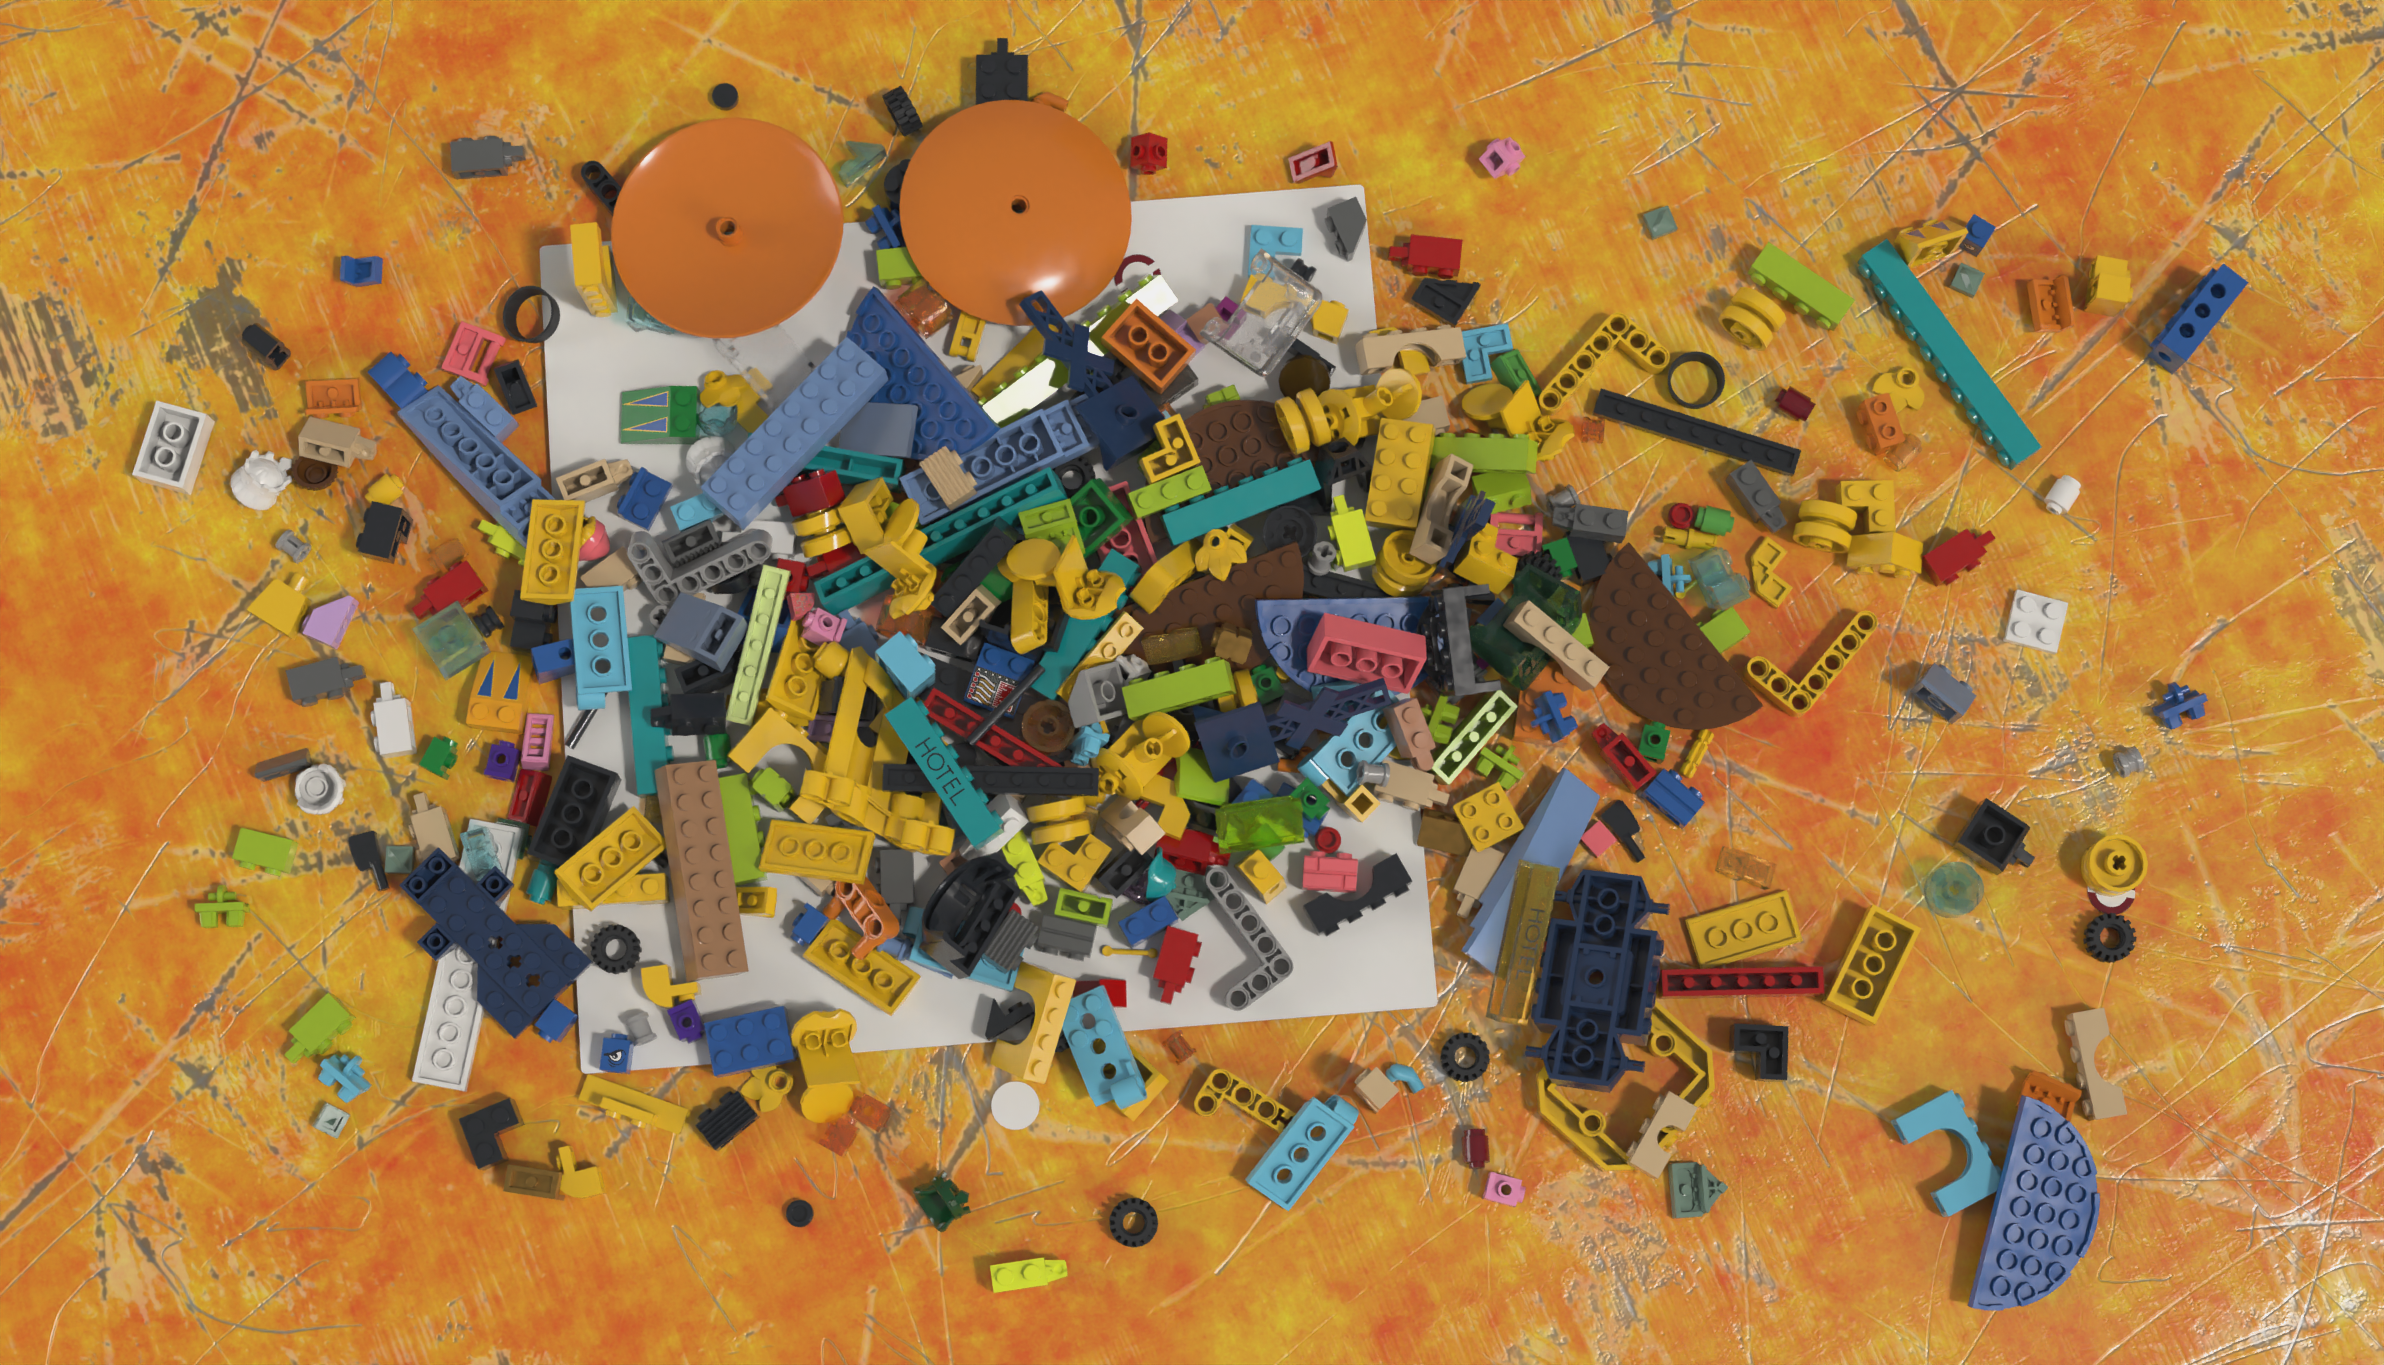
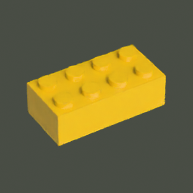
[1365,418,1436,532]
[1821,904,1922,1027]

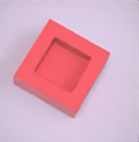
[1580,820,1617,859]

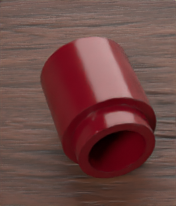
[1775,386,1816,422]
[1461,1129,1490,1169]

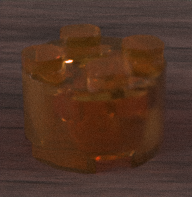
[894,278,955,339]
[875,594,936,646]
[1021,699,1075,756]

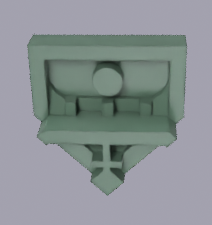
[1165,869,1219,921]
[1668,1162,1728,1219]

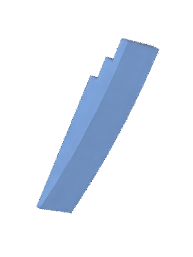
[398,385,556,549]
[899,394,1100,526]
[1461,767,1600,980]

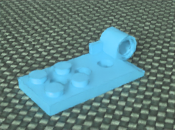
[570,586,632,710]
[1297,690,1399,797]
[902,907,1025,992]
[1062,985,1147,1109]
[1245,1094,1359,1211]

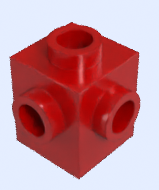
[1130,132,1168,175]
[777,558,809,600]

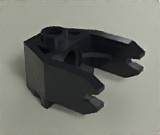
[1314,437,1372,510]

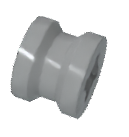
[2113,746,2145,778]

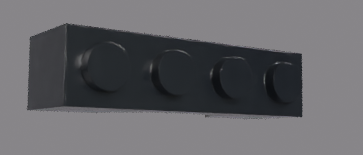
[931,516,1019,619]
[1303,853,1412,937]

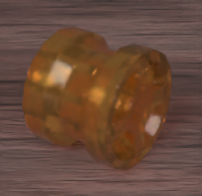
[1581,416,1605,444]

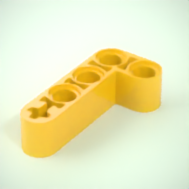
[1130,538,1204,614]
[997,550,1049,654]
[1194,1069,1296,1134]

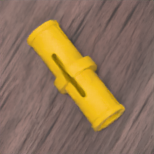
[1662,526,1717,552]

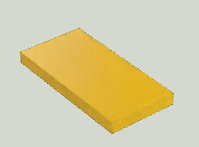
[759,819,875,885]
[1684,890,1803,969]

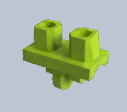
[1421,694,1460,744]
[1474,745,1524,792]
[195,885,250,928]

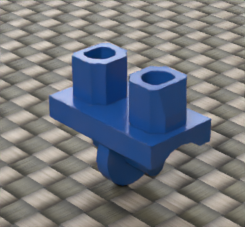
[865,205,906,250]
[2152,682,2208,729]
[1530,690,1578,744]

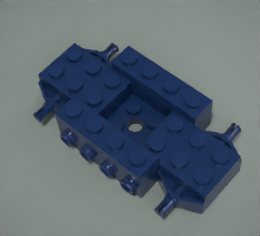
[1525,869,1670,1093]

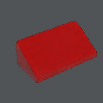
[507,769,552,827]

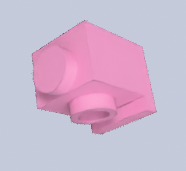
[801,607,847,647]
[1483,1172,1526,1207]

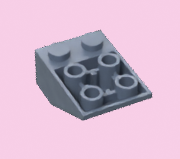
[654,592,748,672]

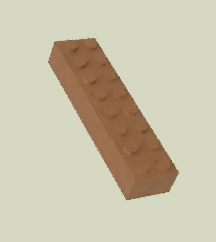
[654,760,749,982]

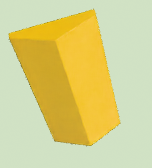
[971,324,1059,399]
[520,499,586,605]
[766,616,827,721]
[554,806,666,911]
[802,919,921,1016]

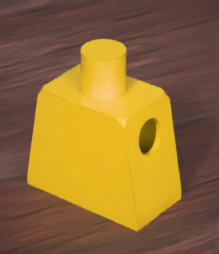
[247,573,312,640]
[1234,849,1287,905]

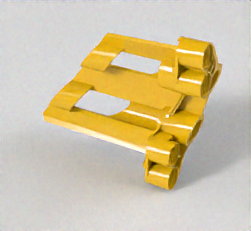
[800,646,956,856]

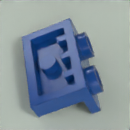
[617,467,673,531]

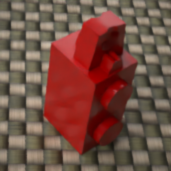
[1388,234,1463,279]
[775,468,846,517]
[1922,529,1996,587]
[806,542,867,580]
[411,560,489,620]
[1591,723,1657,794]
[1154,829,1231,876]
[1153,926,1202,1005]

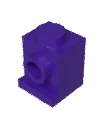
[484,741,521,783]
[667,999,705,1044]

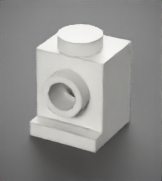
[1115,654,1152,686]

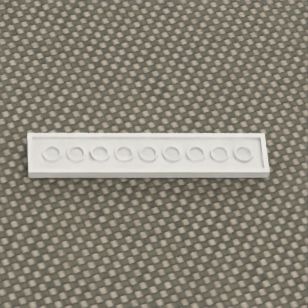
[412,819,524,1092]

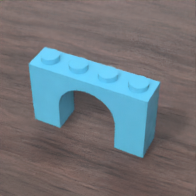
[1891,1090,2002,1217]

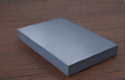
[838,402,918,459]

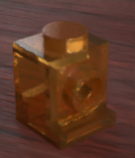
[850,1093,894,1134]
[819,1114,860,1158]

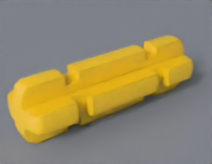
[1679,729,1714,778]

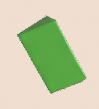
[1490,349,1542,398]

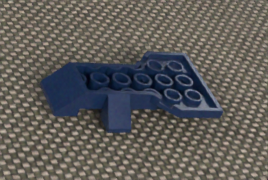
[399,847,593,1039]

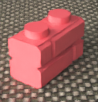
[1302,851,1358,893]

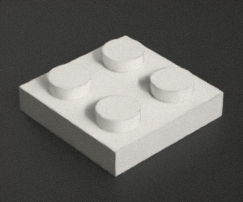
[2003,590,2068,655]

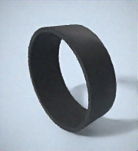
[503,286,560,343]
[1668,351,1725,409]

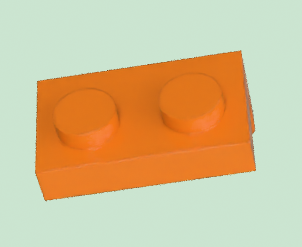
[2026,276,2075,333]
[305,378,362,419]
[1857,393,1905,456]
[2015,1070,2082,1122]

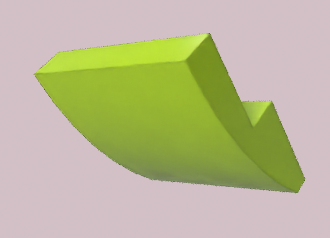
[1018,498,1085,555]
[1174,747,1229,807]

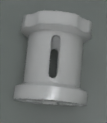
[1546,484,1580,512]
[275,529,312,564]
[1307,541,1337,576]
[649,605,669,630]
[1357,760,1390,787]
[625,1012,657,1047]

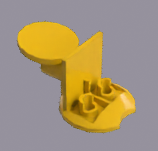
[1318,368,1422,446]
[1462,380,1575,462]
[864,498,937,619]
[1007,535,1126,620]
[1090,712,1190,801]
[790,1008,860,1123]

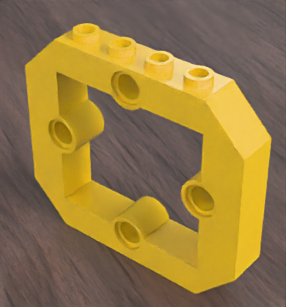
[1536,1000,1715,1172]

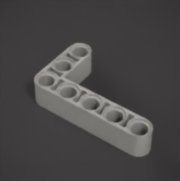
[627,529,772,606]
[1204,867,1294,1011]

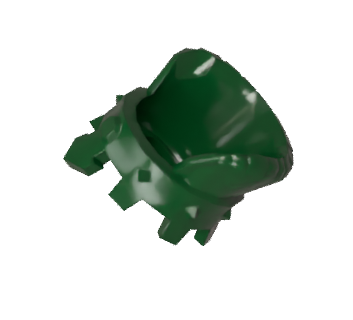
[912,1170,971,1232]

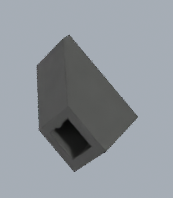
[1324,197,1367,262]

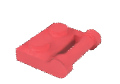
[441,321,506,387]
[1489,512,1543,558]

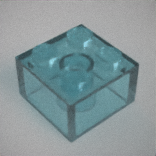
[412,601,491,680]

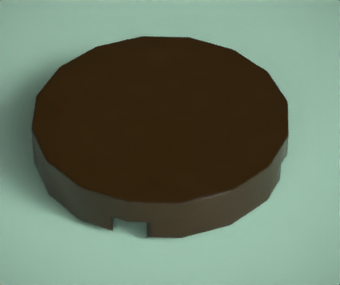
[1278,354,1331,403]

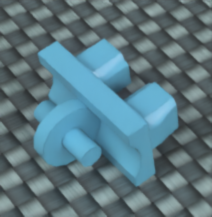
[1648,554,1691,596]
[1066,722,1110,767]
[318,1054,371,1103]

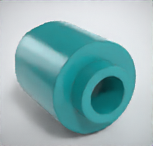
[526,864,559,905]

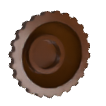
[292,456,338,491]

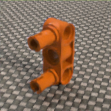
[822,876,900,960]

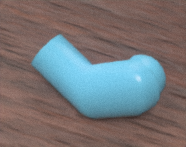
[1386,1064,1425,1094]

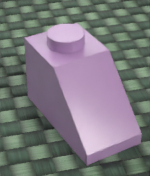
[302,596,359,650]

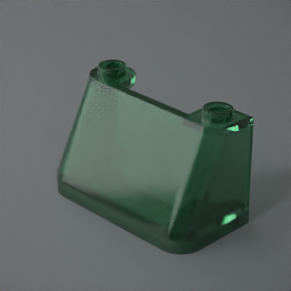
[1469,563,1582,691]

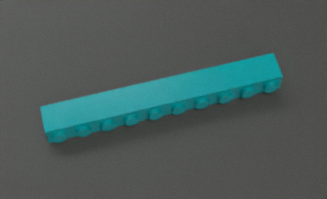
[1857,239,2042,470]
[814,467,1068,616]

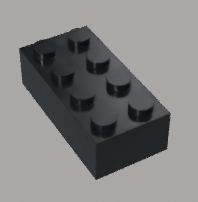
[527,755,621,869]

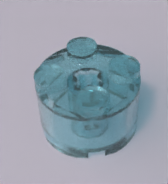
[1924,862,1984,918]

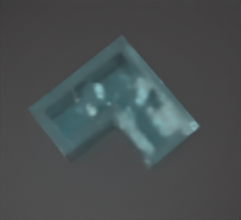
[1688,547,1751,611]

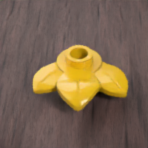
[1872,366,1924,414]
[700,370,749,408]
[1195,529,1247,581]
[741,1066,794,1112]

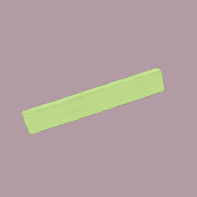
[726,565,791,726]

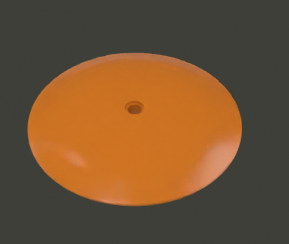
[899,100,1132,326]
[611,117,844,339]

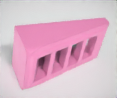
[521,713,554,771]

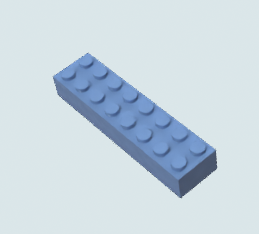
[701,337,888,530]

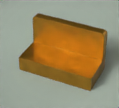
[1417,808,1472,857]
[503,1164,565,1201]

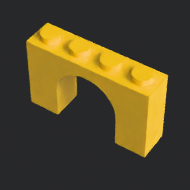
[570,222,618,317]
[726,707,828,824]
[990,961,1076,1084]

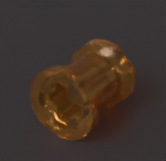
[1162,1030,1197,1065]

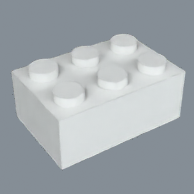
[132,401,215,495]

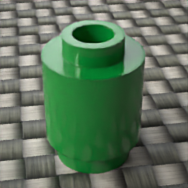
[703,732,732,769]

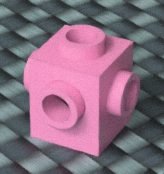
[1479,137,1526,179]

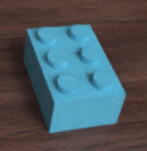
[875,631,936,699]

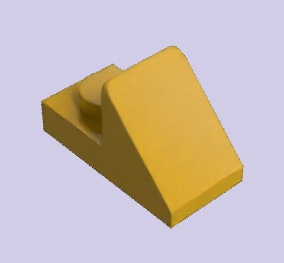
[736,887,777,918]

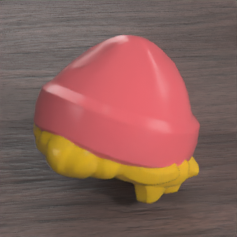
[579,516,610,561]

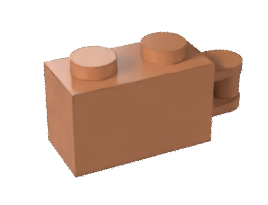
[1382,698,1436,771]

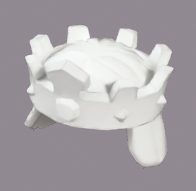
[686,436,735,489]
[230,450,292,511]
[295,764,346,815]

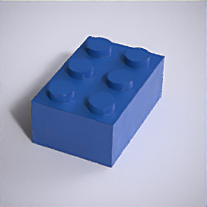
[704,1006,797,1078]

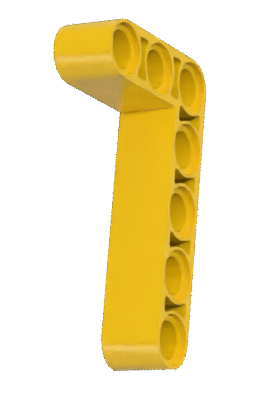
[1537,312,1670,417]
[1743,610,1878,717]

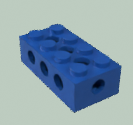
[2148,263,2249,375]

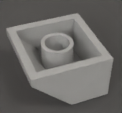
[1068,661,1128,728]

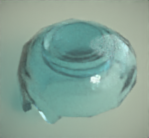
[697,404,738,437]

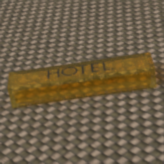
[1485,859,1560,1026]

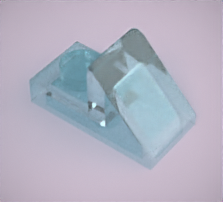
[838,141,887,188]
[626,296,675,335]
[460,826,503,881]

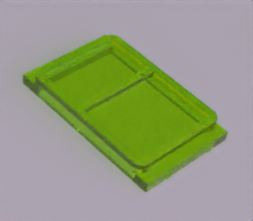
[1215,796,1305,854]

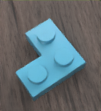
[1248,225,1303,279]
[1462,323,1513,385]

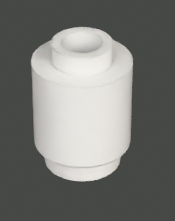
[2044,475,2081,515]

